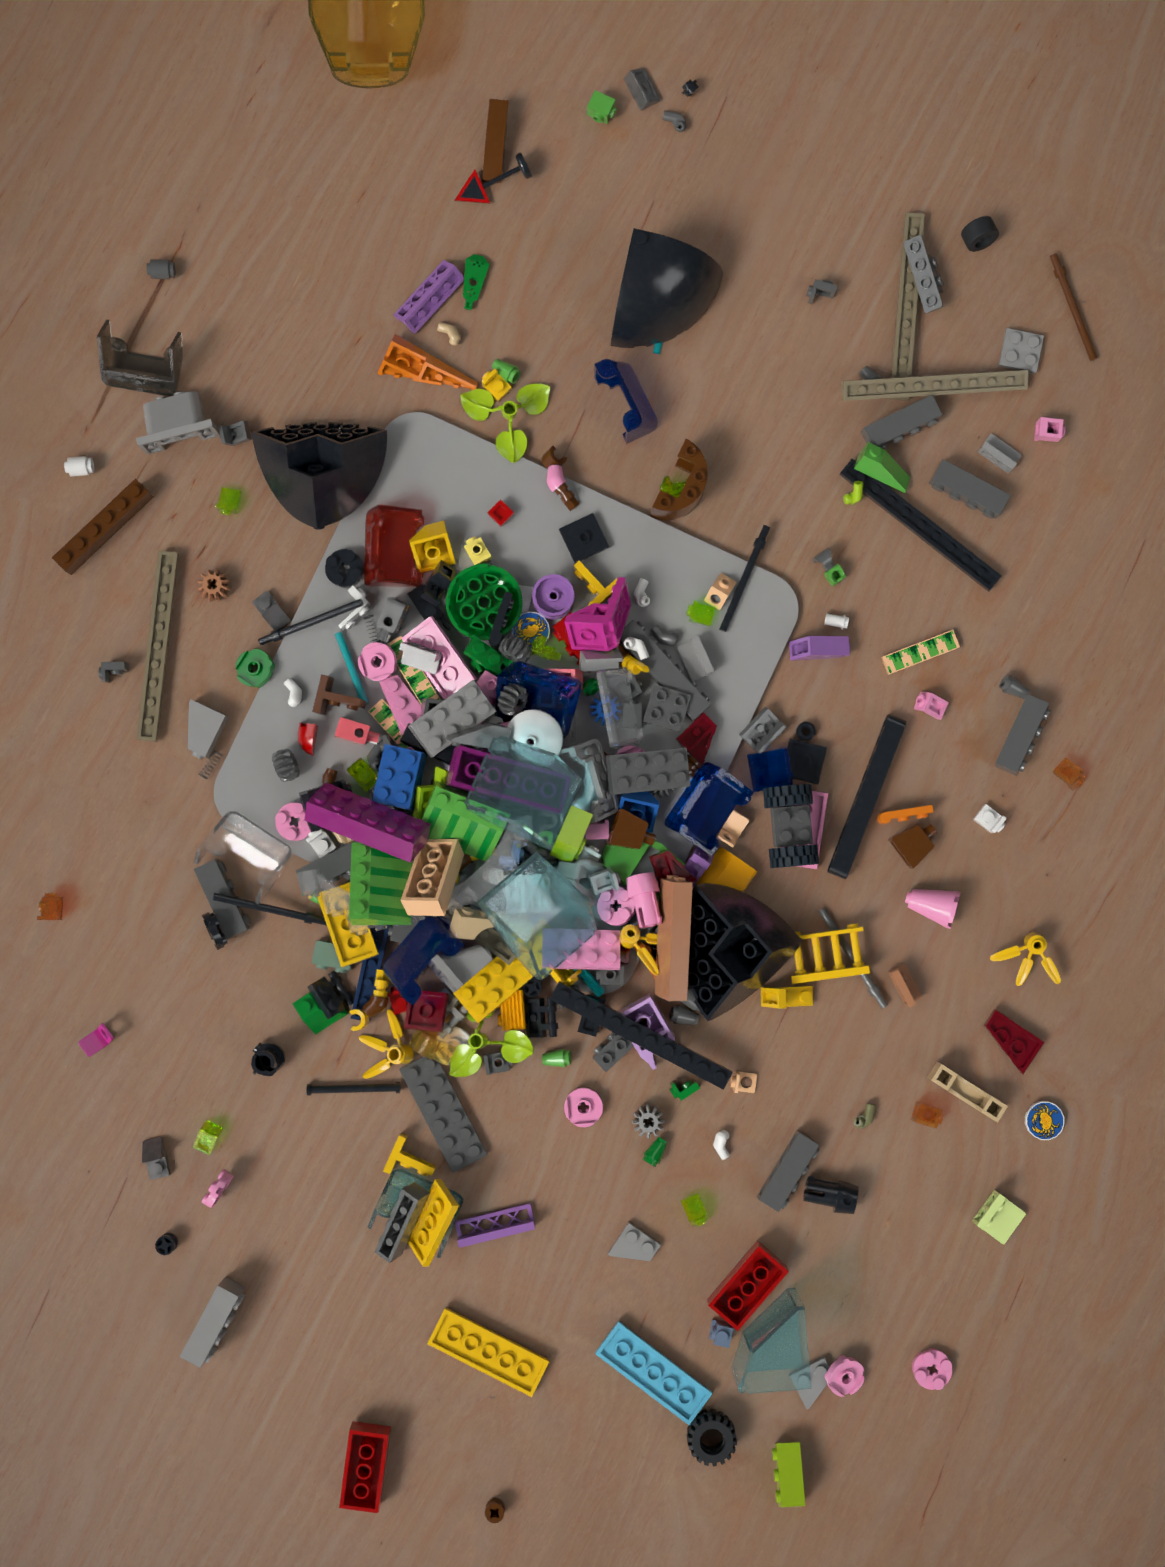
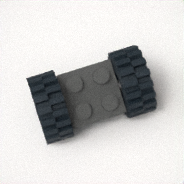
[763,784,819,868]

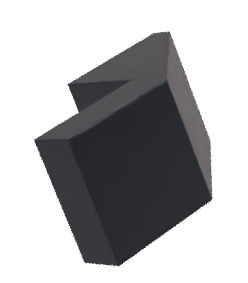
[421,560,457,607]

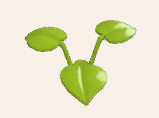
[460,384,550,463]
[449,1010,534,1077]

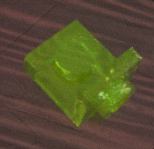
[660,476,686,498]
[215,487,242,516]
[686,600,715,627]
[532,636,561,661]
[347,758,377,792]
[192,1120,223,1156]
[681,1193,710,1227]

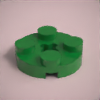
[235,649,275,688]

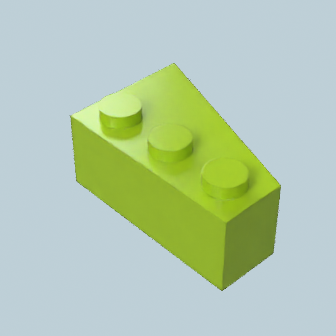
[550,805,593,863]
[772,1442,805,1507]

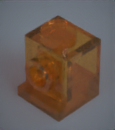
[37,893,63,920]
[911,1101,943,1129]

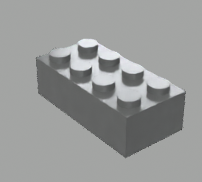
[606,747,690,795]

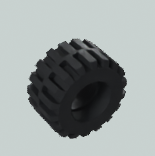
[686,1409,737,1467]

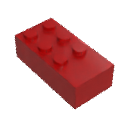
[707,1240,789,1331]
[339,1421,391,1513]

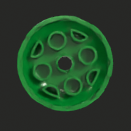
[446,564,523,641]

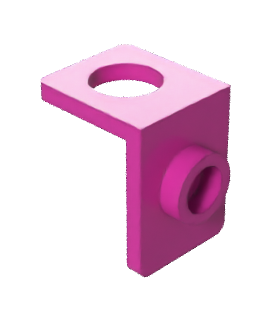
[78,1023,114,1057]

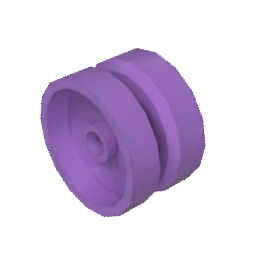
[532,574,575,620]

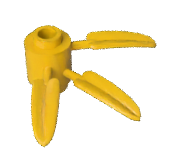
[619,903,659,975]
[990,932,1061,986]
[359,1009,414,1079]

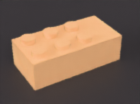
[401,839,464,916]

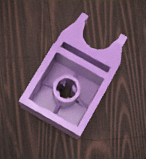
[618,993,675,1070]

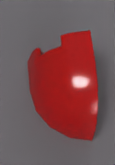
[298,723,318,756]

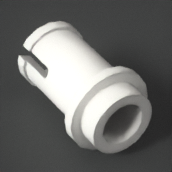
[824,613,849,630]

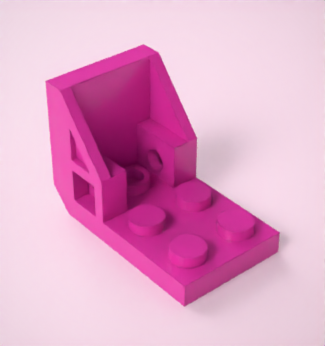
[565,577,632,651]

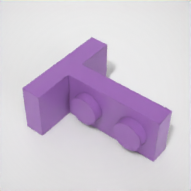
[685,844,715,889]

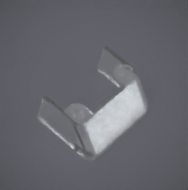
[595,667,644,751]
[194,811,292,905]

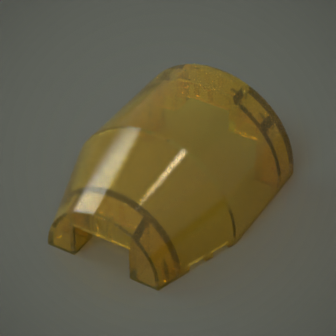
[308,0,425,89]

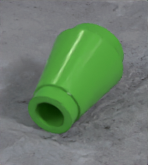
[492,359,521,384]
[542,1048,571,1067]

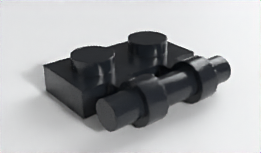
[308,971,354,1019]
[524,998,559,1038]

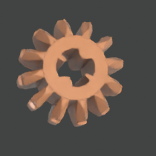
[197,569,230,602]

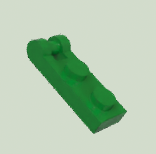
[463,636,518,682]

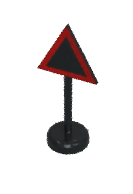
[454,152,532,204]

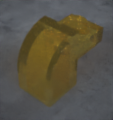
[409,1030,456,1065]

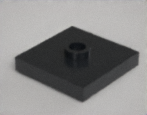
[559,513,609,564]
[780,738,827,785]

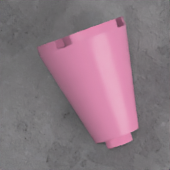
[905,889,961,929]

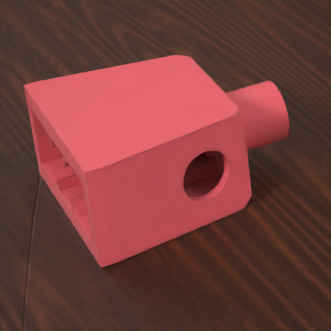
[334,717,380,745]

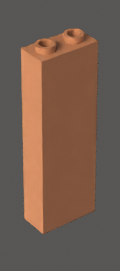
[655,875,693,1001]

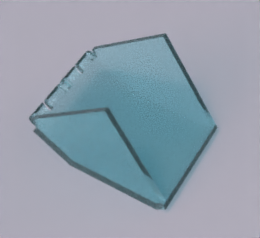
[464,735,582,851]
[477,852,597,980]
[732,1288,811,1394]

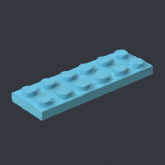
[595,1320,712,1425]

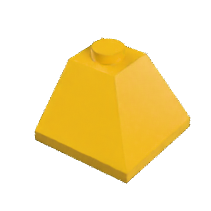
[409,520,456,573]

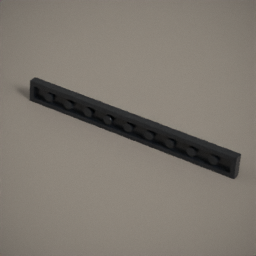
[839,459,1002,592]
[550,981,733,1090]

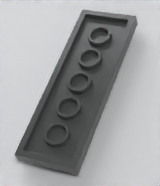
[399,1051,488,1173]

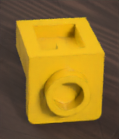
[482,369,512,402]

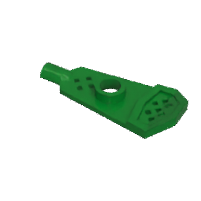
[463,254,490,310]

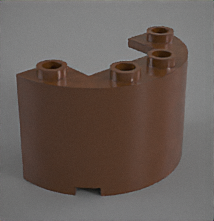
[650,439,708,521]

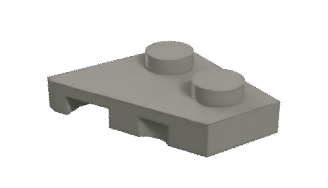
[608,1222,661,1261]
[789,1356,829,1409]

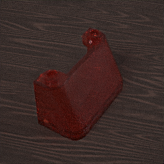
[364,505,424,587]

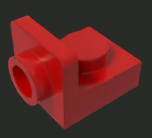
[387,985,409,1015]

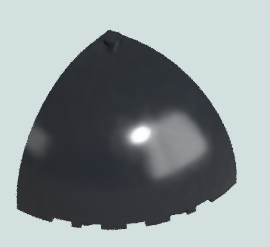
[611,228,723,348]
[251,422,387,530]
[688,883,803,1022]

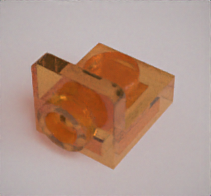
[1053,758,1085,791]

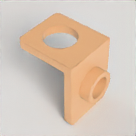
[704,573,737,610]
[717,810,749,847]
[730,1071,757,1093]

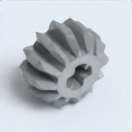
[632,1104,665,1138]

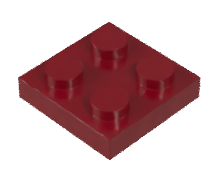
[404,989,449,1033]

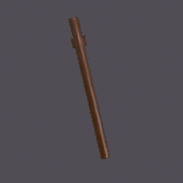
[1050,253,1097,361]

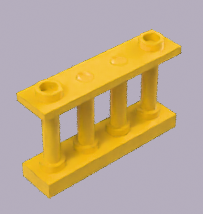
[791,923,870,984]

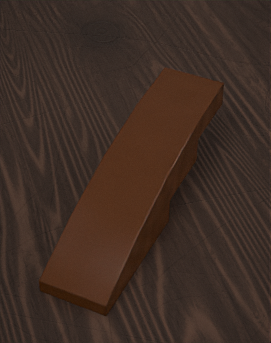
[482,99,509,183]

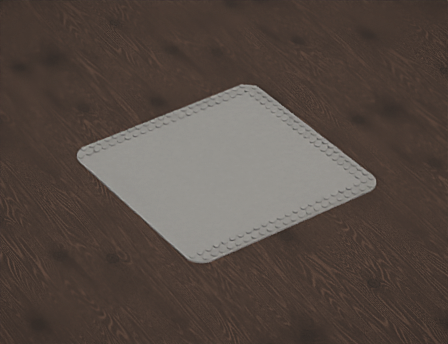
[214,412,798,994]

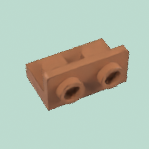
[888,964,922,1008]

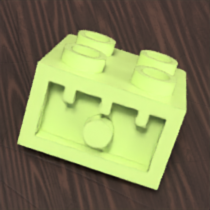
[972,1190,1026,1244]

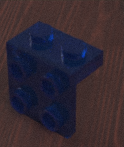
[747,747,793,792]

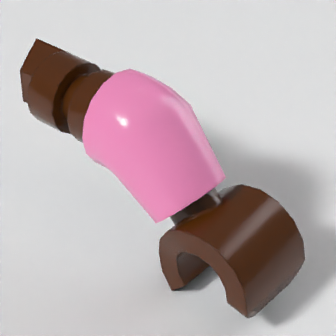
[542,445,580,511]

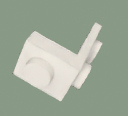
[338,586,371,631]

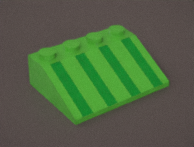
[421,781,510,862]
[349,842,413,925]

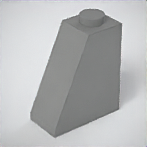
[188,700,229,760]

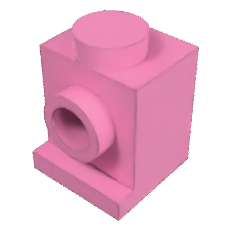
[1034,417,1065,442]
[584,820,609,840]

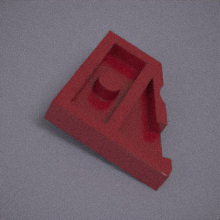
[676,712,717,765]
[649,850,697,889]

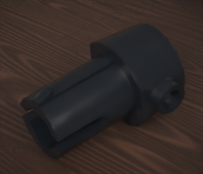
[251,1042,286,1076]
[803,1176,859,1214]

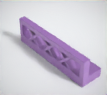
[393,260,464,334]
[455,1203,536,1248]

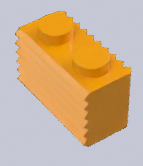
[498,989,526,1031]

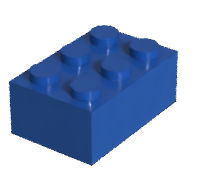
[372,744,428,810]

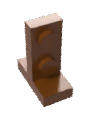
[312,674,366,716]

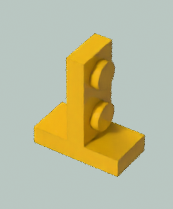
[573,561,617,606]
[761,986,813,1009]
[383,1133,436,1177]

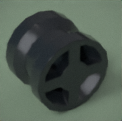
[523,977,542,997]
[155,1233,178,1255]

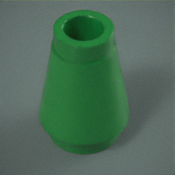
[642,1137,668,1167]

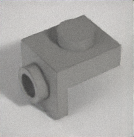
[588,867,621,895]

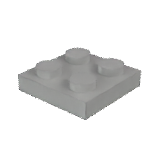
[998,328,1044,374]

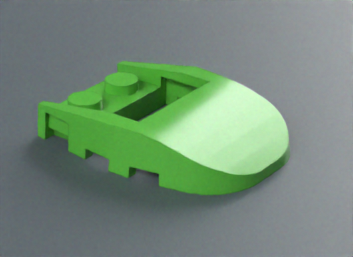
[601,839,685,901]

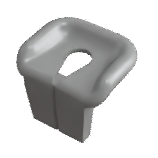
[552,859,606,907]

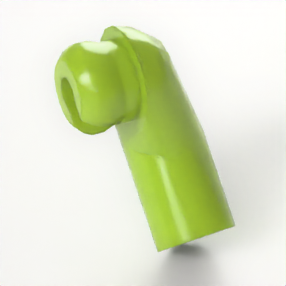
[843,481,863,505]

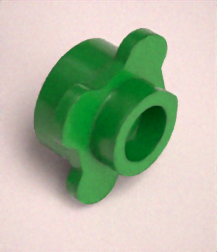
[583,678,601,696]

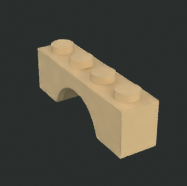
[449,907,533,945]
[927,1062,1008,1123]

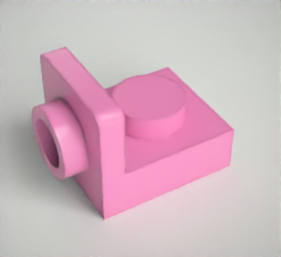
[914,692,949,720]

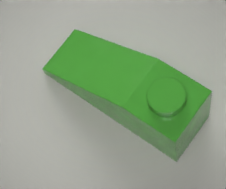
[854,442,910,493]

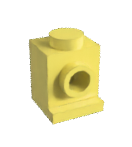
[464,536,492,565]

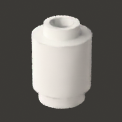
[64,456,94,477]

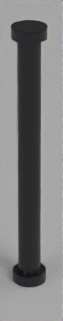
[306,1082,401,1096]

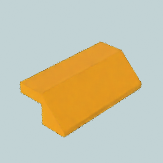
[692,846,757,892]

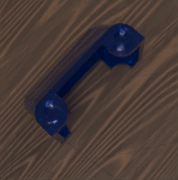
[594,359,658,444]
[495,661,582,738]
[665,762,754,856]
[383,916,464,1005]

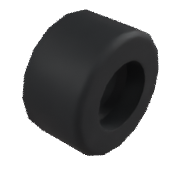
[961,216,999,252]

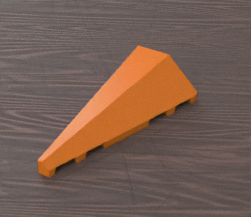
[377,334,478,391]

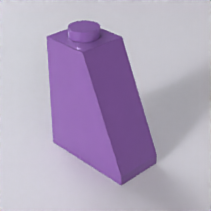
[789,636,850,661]

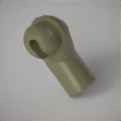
[853,1103,876,1129]

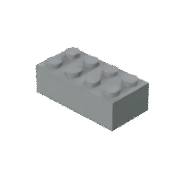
[408,680,496,758]
[180,1277,246,1368]

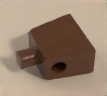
[607,809,656,849]
[888,824,938,869]

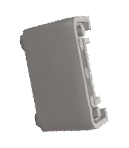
[545,739,619,825]

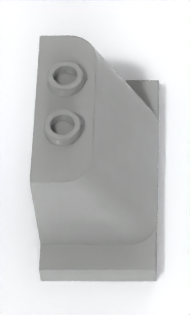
[136,391,220,455]
[428,945,493,994]

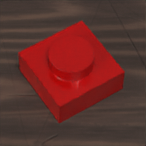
[487,499,514,527]

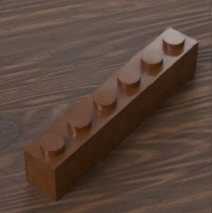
[52,478,154,575]

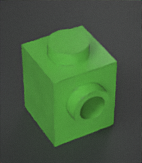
[587,90,617,124]

